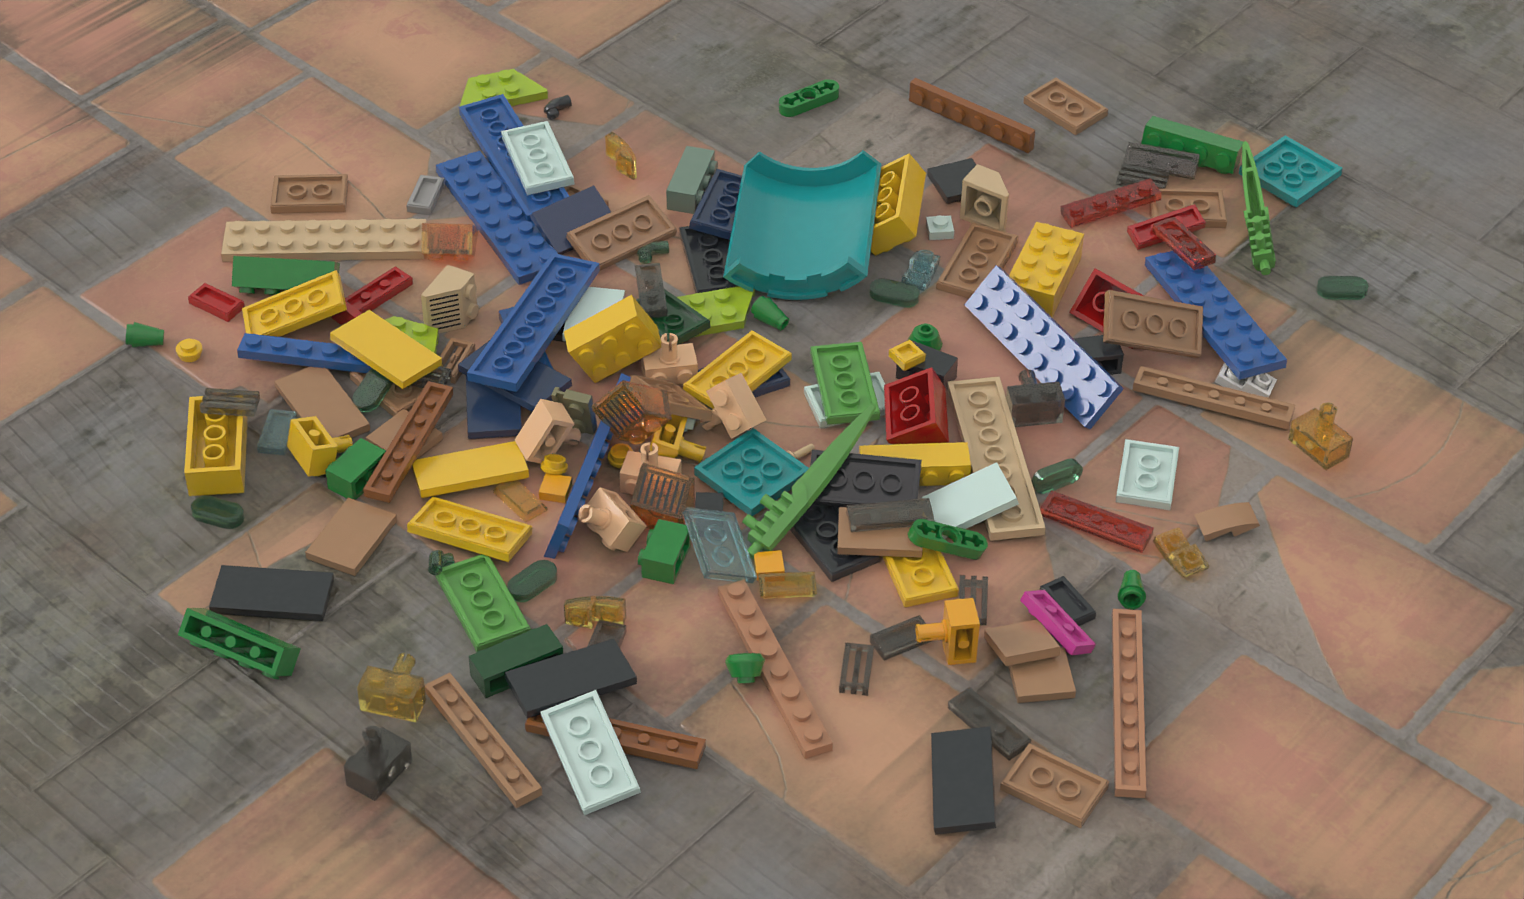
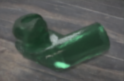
[637,241,669,264]
[428,550,455,575]

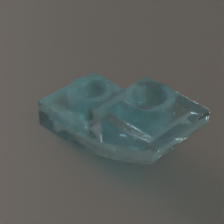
[901,250,940,291]

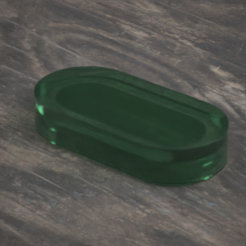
[1316,276,1369,300]
[870,278,920,307]
[353,368,393,412]
[1031,458,1083,494]
[191,496,245,529]
[507,560,557,602]

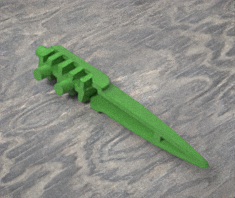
[1242,141,1276,275]
[742,403,876,559]

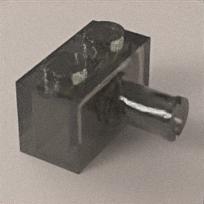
[1006,369,1065,427]
[344,726,413,801]

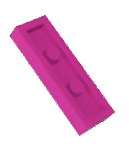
[1020,590,1096,655]

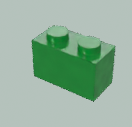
[325,438,386,500]
[638,519,691,584]

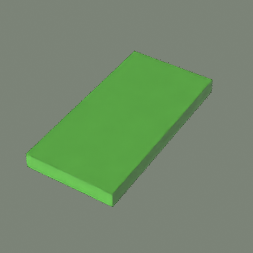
[810,342,880,425]
[435,554,531,652]

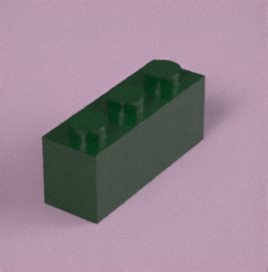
[468,624,564,698]

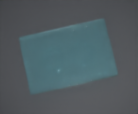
[682,507,757,583]

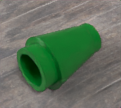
[751,296,790,331]
[125,322,164,348]
[1118,570,1146,610]

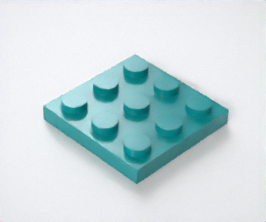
[1239,135,1343,207]
[694,428,809,516]

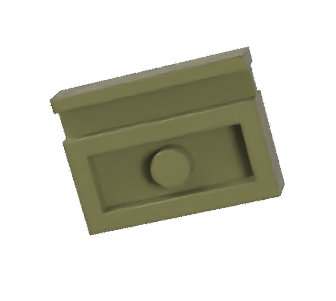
[551,386,598,435]

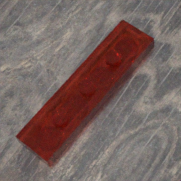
[1061,178,1161,228]
[1040,490,1154,553]

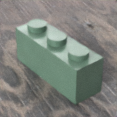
[666,146,718,214]

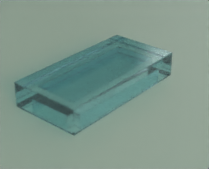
[257,409,297,455]

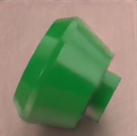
[907,323,943,351]
[725,653,765,683]

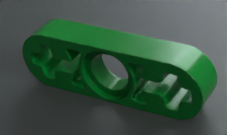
[779,79,839,117]
[908,519,988,560]

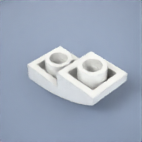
[1215,363,1277,398]

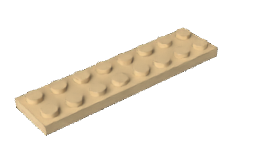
[221,218,427,262]
[947,377,1046,541]

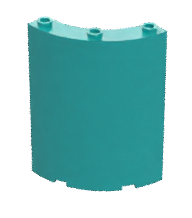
[723,150,882,300]

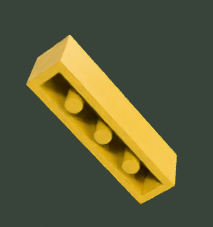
[859,442,971,486]

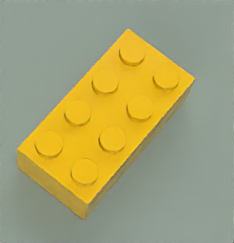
[871,153,926,256]
[1009,222,1084,317]
[184,394,248,496]

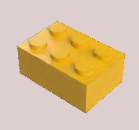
[564,295,661,383]

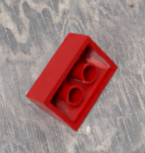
[1069,268,1144,349]
[884,367,949,445]

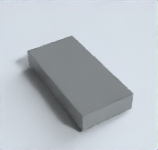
[406,175,444,215]

